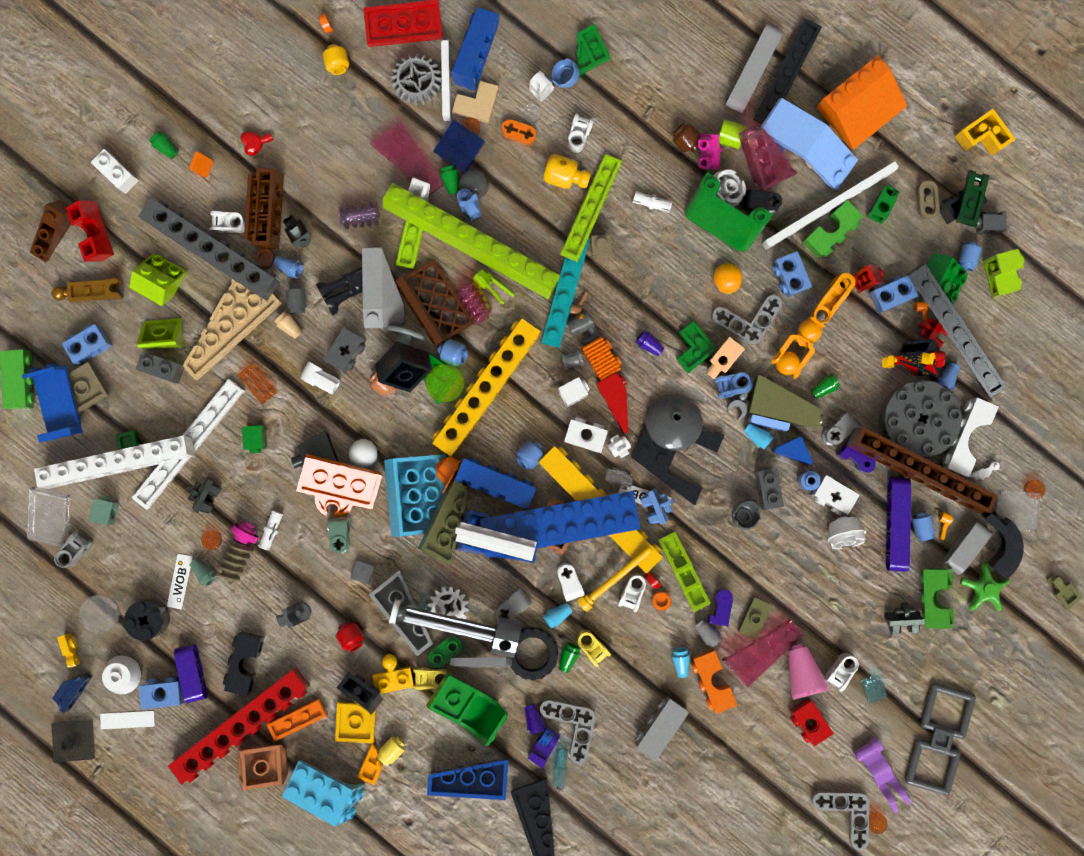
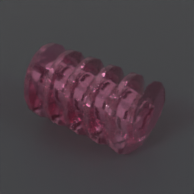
[455,281,492,325]

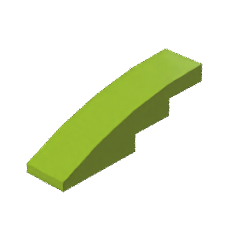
[658,532,711,613]

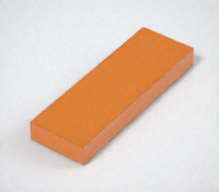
[266,698,328,742]

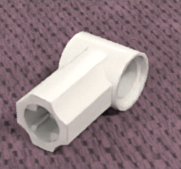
[299,361,340,395]

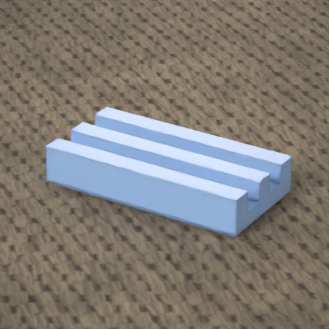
[748,414,790,431]

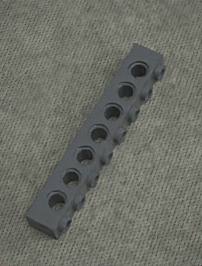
[138,198,280,301]

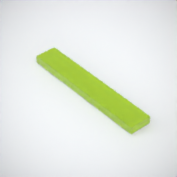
[560,153,622,262]

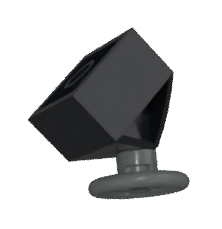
[375,325,433,392]

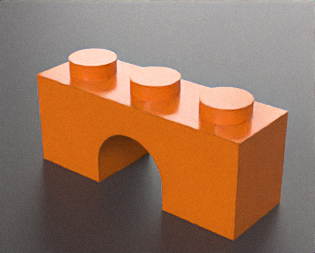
[690,648,737,714]

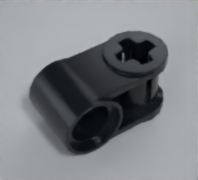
[744,189,782,213]

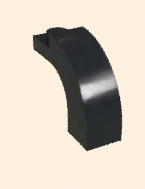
[981,511,1024,580]

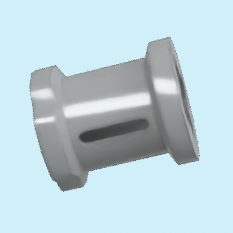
[561,350,584,371]

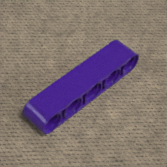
[886,477,911,572]

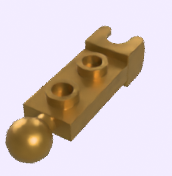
[51,278,124,303]

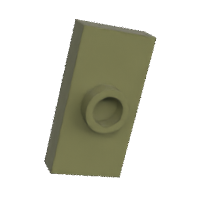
[738,597,772,640]

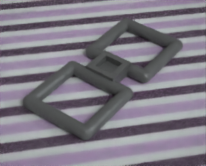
[905,683,976,796]

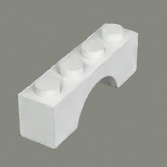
[942,398,999,478]

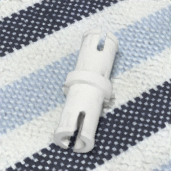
[633,191,672,213]
[258,510,283,551]

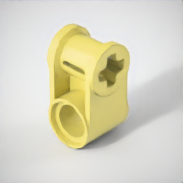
[577,630,611,667]
[413,667,450,690]

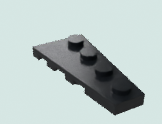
[511,777,555,856]

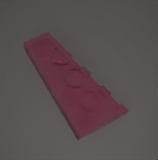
[370,122,444,196]
[722,619,804,687]

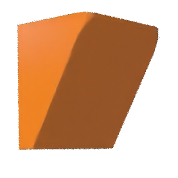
[189,151,214,178]

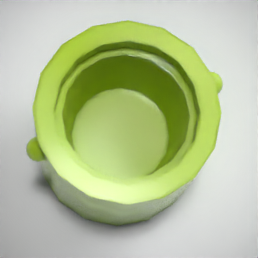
[719,119,746,149]

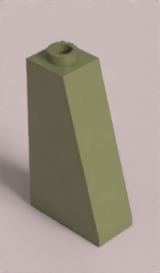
[747,375,823,429]

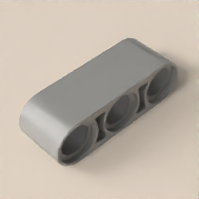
[942,520,992,575]

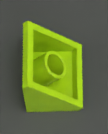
[137,318,184,351]

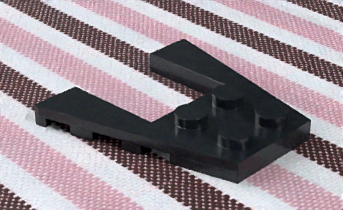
[631,425,724,505]

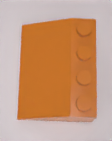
[816,55,907,151]

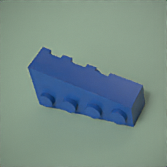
[427,758,509,800]

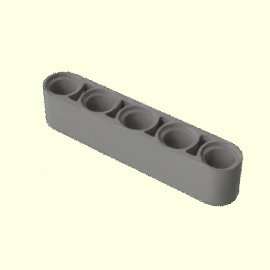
[725,23,784,114]

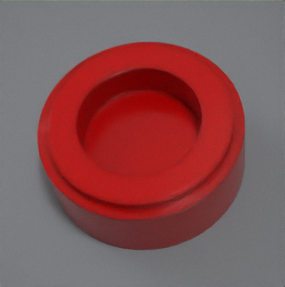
[644,571,662,589]

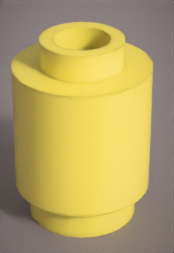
[377,736,406,766]

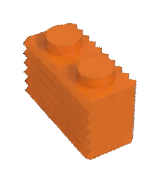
[581,336,622,381]

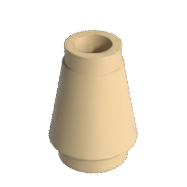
[274,311,303,339]

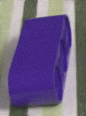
[174,644,207,703]

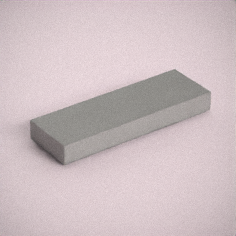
[450,657,512,668]

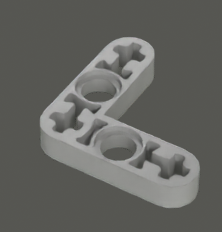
[711,295,782,345]
[540,699,595,764]
[811,790,869,851]

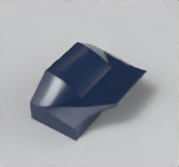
[52,673,92,713]

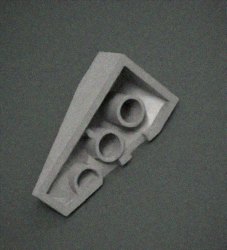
[362,247,405,328]

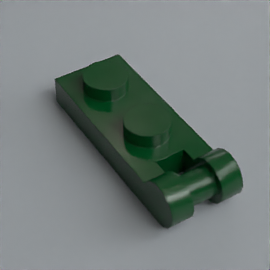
[955,170,989,227]

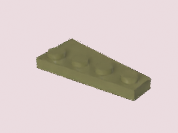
[418,479,469,566]

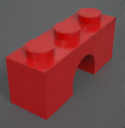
[66,200,114,262]

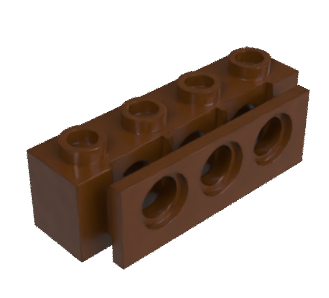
[244,168,284,249]

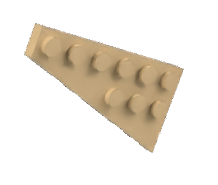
[183,264,282,381]

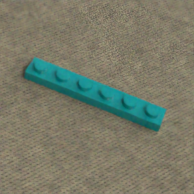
[541,238,590,348]

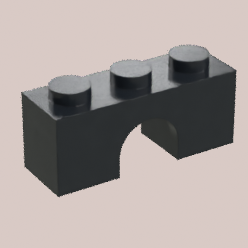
[223,631,265,696]

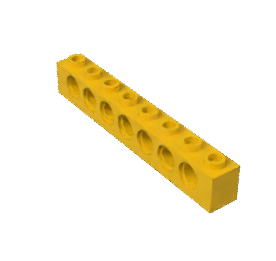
[432,319,541,457]

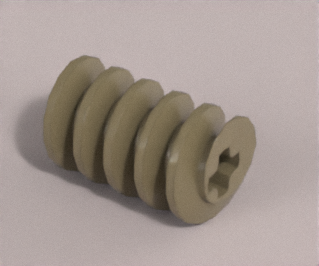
[215,539,254,582]

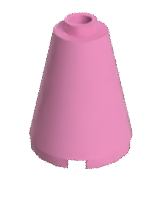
[788,644,830,700]

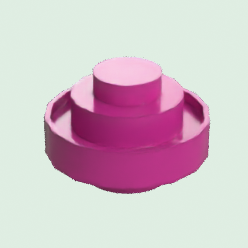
[230,521,259,545]

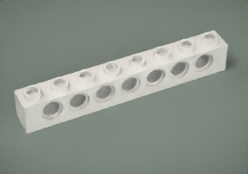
[34,435,195,489]

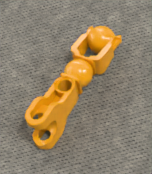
[771,273,856,379]

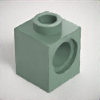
[88,495,119,525]

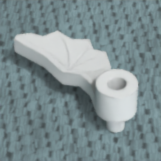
[969,461,1000,480]

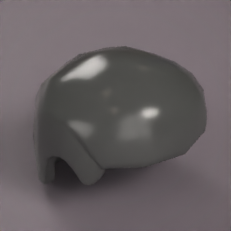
[458,169,489,199]
[731,500,761,530]

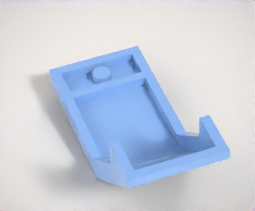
[759,98,858,191]

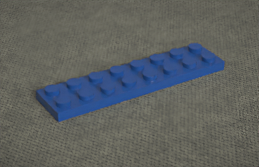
[480,491,640,558]

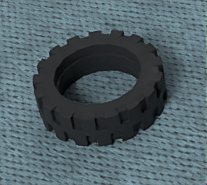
[507,627,558,681]

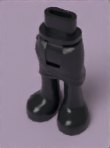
[315,267,363,315]

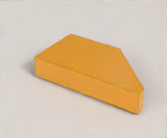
[357,743,383,785]

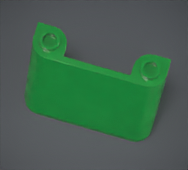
[685,172,773,252]

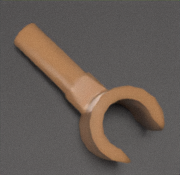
[570,292,588,316]

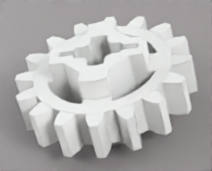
[426,587,469,619]

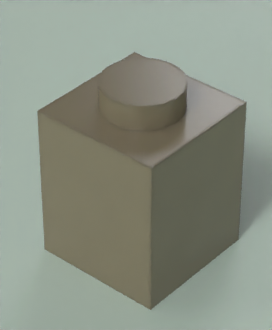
[590,234,612,259]

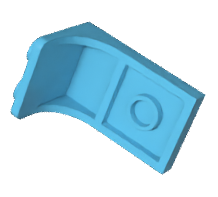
[282,760,365,827]

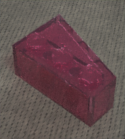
[738,125,797,190]

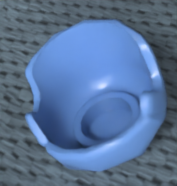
[551,58,580,88]

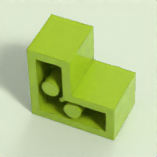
[982,249,1024,298]

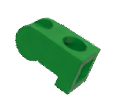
[866,184,900,224]

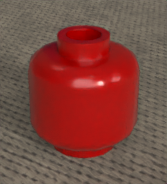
[335,622,365,652]

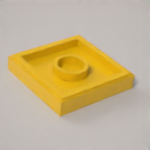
[335,701,376,743]

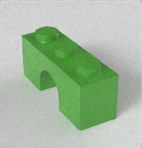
[802,200,863,259]
[921,568,955,629]

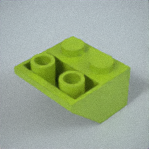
[129,253,187,306]

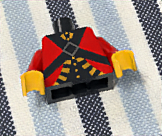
[882,339,946,380]

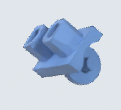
[457,189,481,222]
[640,488,675,525]

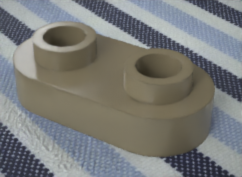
[917,181,940,220]

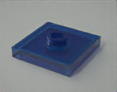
[433,120,486,173]

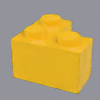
[955,109,1015,156]

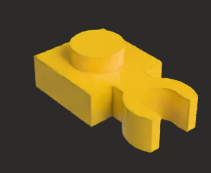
[57,633,80,668]

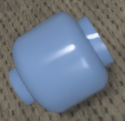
[438,339,468,367]
[516,441,544,470]

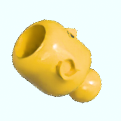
[543,154,591,189]

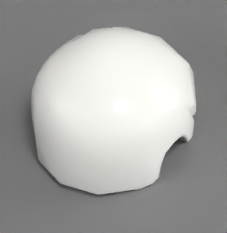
[348,439,378,469]

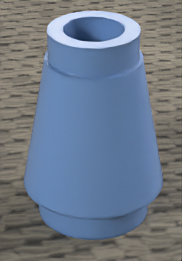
[273,255,303,279]
[936,363,960,391]

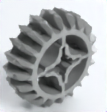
[391,53,442,106]

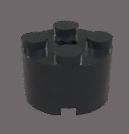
[123,599,170,640]

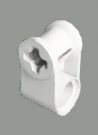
[568,113,594,153]
[209,211,245,233]
[557,563,585,602]
[618,573,646,612]
[825,653,859,692]

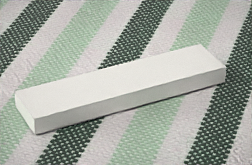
[441,40,451,121]

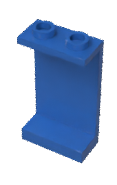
[22,363,83,443]

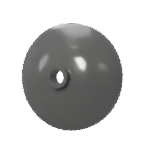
[645,395,703,450]

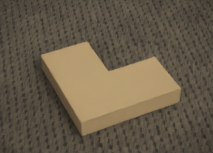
[452,81,499,124]

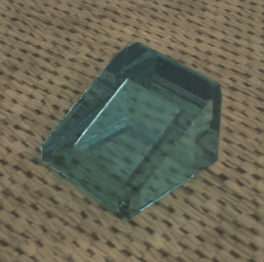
[861,675,887,704]

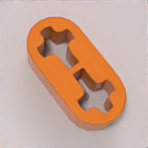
[501,119,536,145]

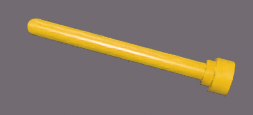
[577,546,653,612]

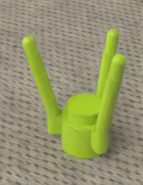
[472,270,514,310]

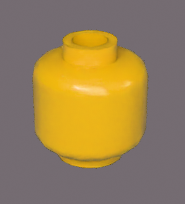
[322,44,349,75]

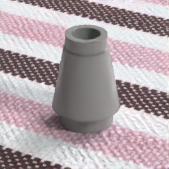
[695,619,723,649]

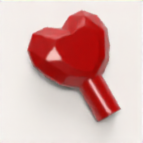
[240,131,273,156]

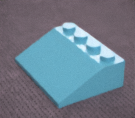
[384,454,448,537]

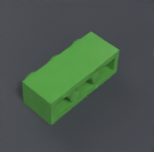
[0,349,35,410]

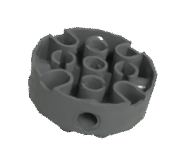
[878,380,962,457]

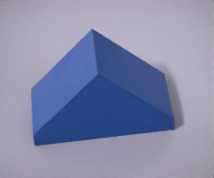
[772,437,813,465]

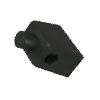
[291,431,339,468]

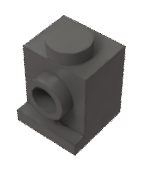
[975,211,1006,234]

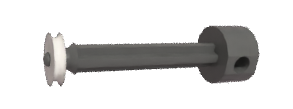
[389,597,522,658]

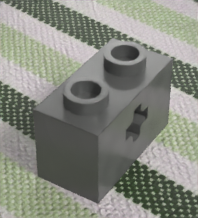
[324,327,366,373]
[135,351,184,384]
[754,468,784,510]

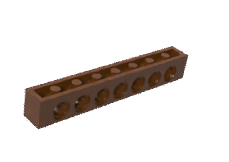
[846,427,997,514]

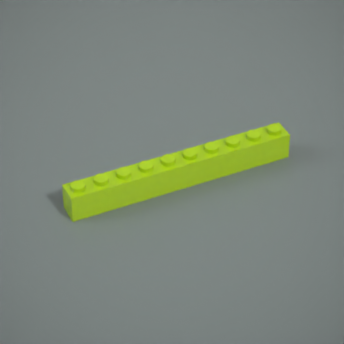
[383,183,560,299]

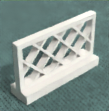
[455,522,537,561]

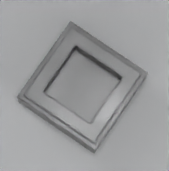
[350,560,376,585]

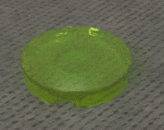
[426,364,465,402]

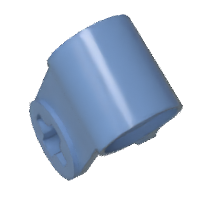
[714,372,753,399]

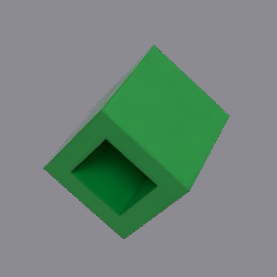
[242,425,267,454]

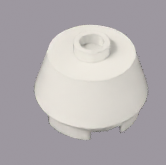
[714,170,746,207]
[828,516,866,549]
[102,655,141,694]

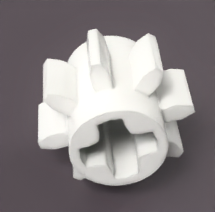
[607,434,631,458]

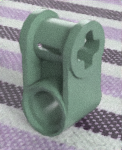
[327,516,350,553]

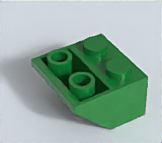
[927,253,968,305]

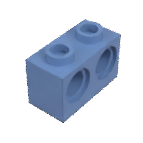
[772,251,812,298]
[869,275,918,314]
[62,324,113,365]

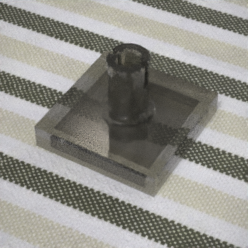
[51,719,95,763]

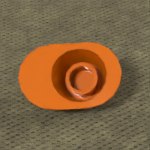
[435,456,463,493]

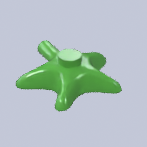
[960,562,1010,611]

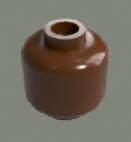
[673,123,700,152]

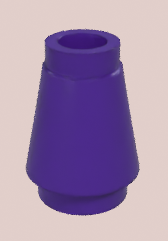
[635,330,664,357]
[524,704,545,735]

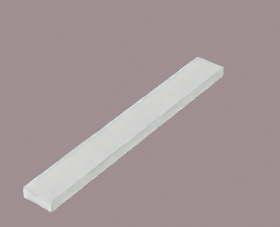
[762,162,899,250]
[132,379,245,510]

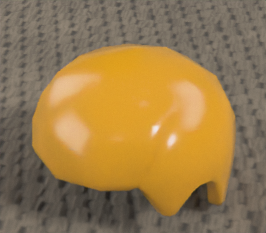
[713,263,742,294]

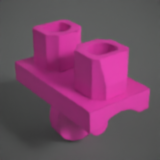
[698,133,722,170]

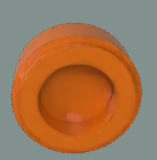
[318,13,333,33]
[651,591,671,611]

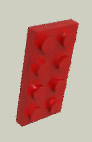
[363,0,443,47]

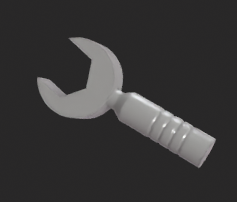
[727,377,755,420]

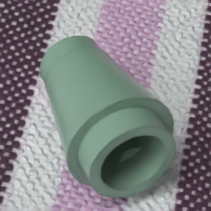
[189,558,217,587]

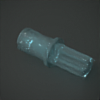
[553,748,569,789]

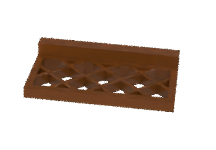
[395,259,475,348]

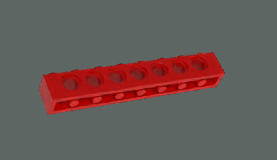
[168,667,310,785]

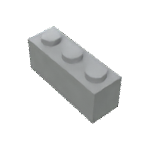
[635,696,689,761]

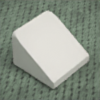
[408,178,430,202]

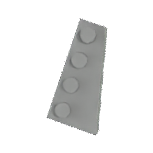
[369,570,433,656]

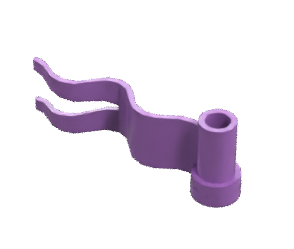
[853,736,912,814]

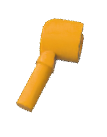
[938,512,953,540]

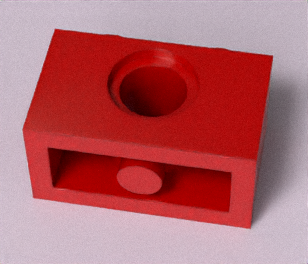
[789,698,834,747]

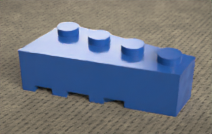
[451,7,500,91]
[455,457,536,510]

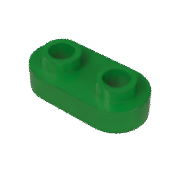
[428,636,463,669]

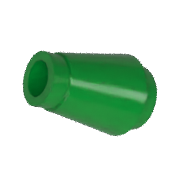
[149,131,179,159]
[439,165,459,195]
[810,373,840,399]
[558,642,581,673]

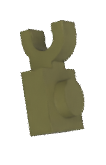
[1046,575,1083,610]

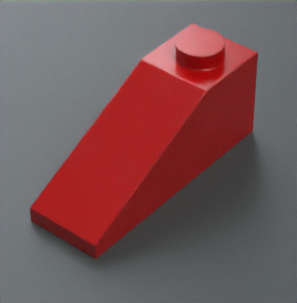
[852,264,884,294]
[596,372,628,434]

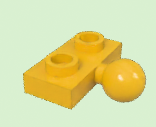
[372,654,415,694]

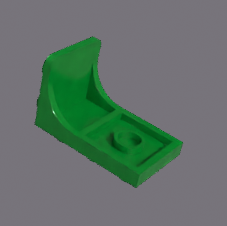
[426,673,508,746]

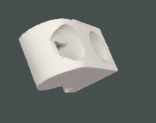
[529,71,554,102]

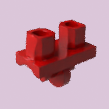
[918,318,948,349]

